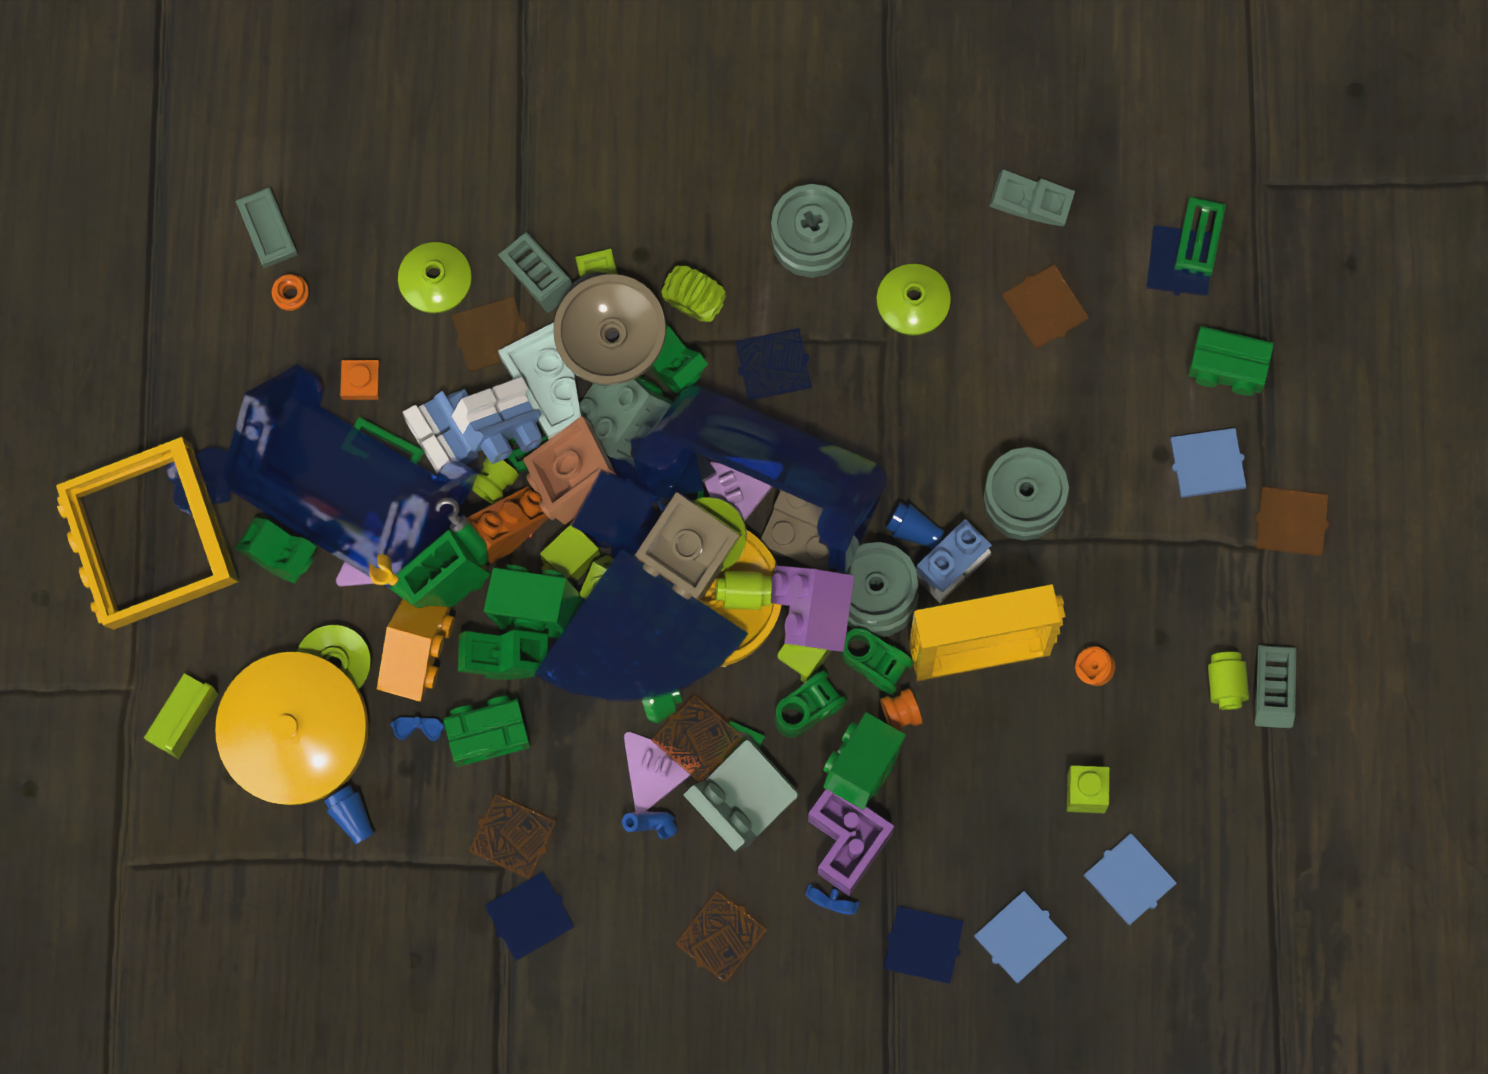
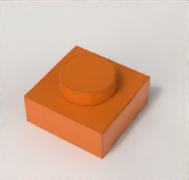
[340,360,380,400]

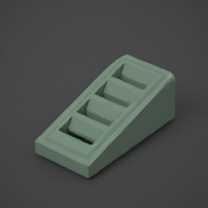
[498,232,572,313]
[1255,645,1296,728]

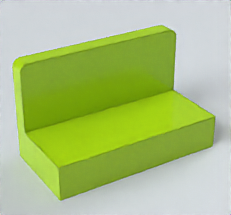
[144,673,218,759]

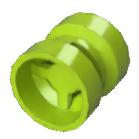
[467,457,519,504]

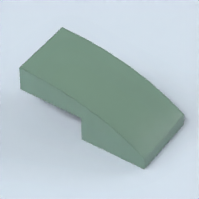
[989,169,1075,226]

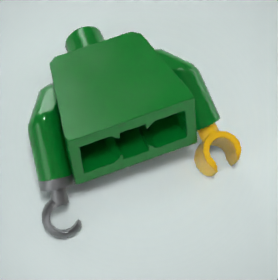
[369,498,490,608]

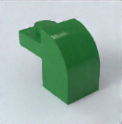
[648,325,708,395]
[234,517,317,584]
[458,630,548,680]

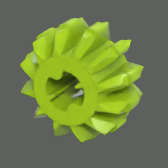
[661,266,726,322]

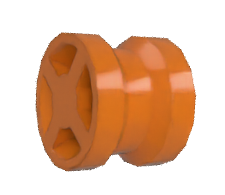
[880,688,922,732]

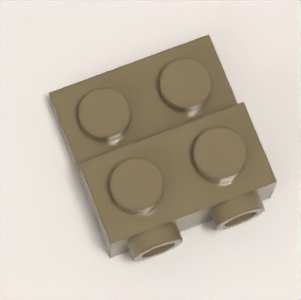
[760,471,858,572]
[635,492,742,600]

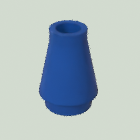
[886,502,945,549]
[324,785,375,845]

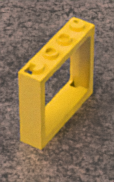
[56,437,239,630]
[909,584,1065,681]

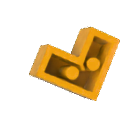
[377,599,455,701]

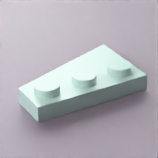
[498,322,582,440]

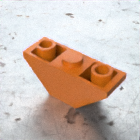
[467,486,548,564]

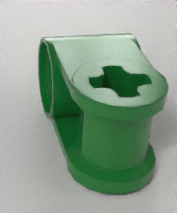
[840,628,914,695]
[775,670,848,738]

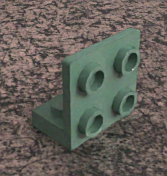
[579,378,679,468]
[684,740,800,852]

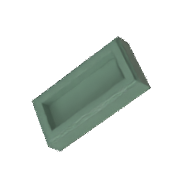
[236,187,298,269]

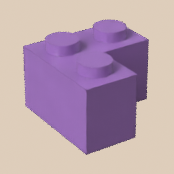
[771,565,854,652]
[808,789,894,896]

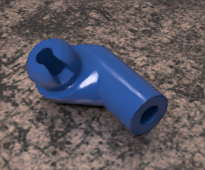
[622,811,678,839]

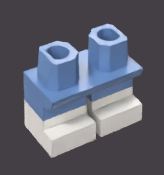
[452,377,543,464]
[403,389,479,480]
[916,519,992,603]

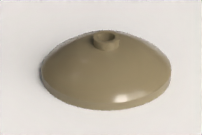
[553,274,666,385]

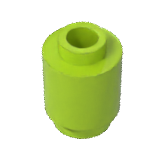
[716,571,772,610]
[1208,652,1249,710]

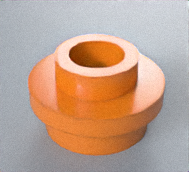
[272,274,309,311]

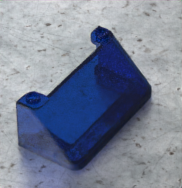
[223,365,478,588]
[634,386,887,574]

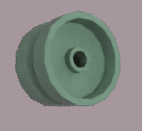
[771,184,853,278]
[983,447,1069,541]
[836,542,919,637]

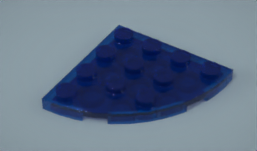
[535,549,748,702]

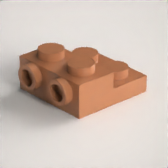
[523,416,616,525]

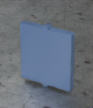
[1170,428,1246,498]
[1084,833,1177,926]
[974,891,1067,984]

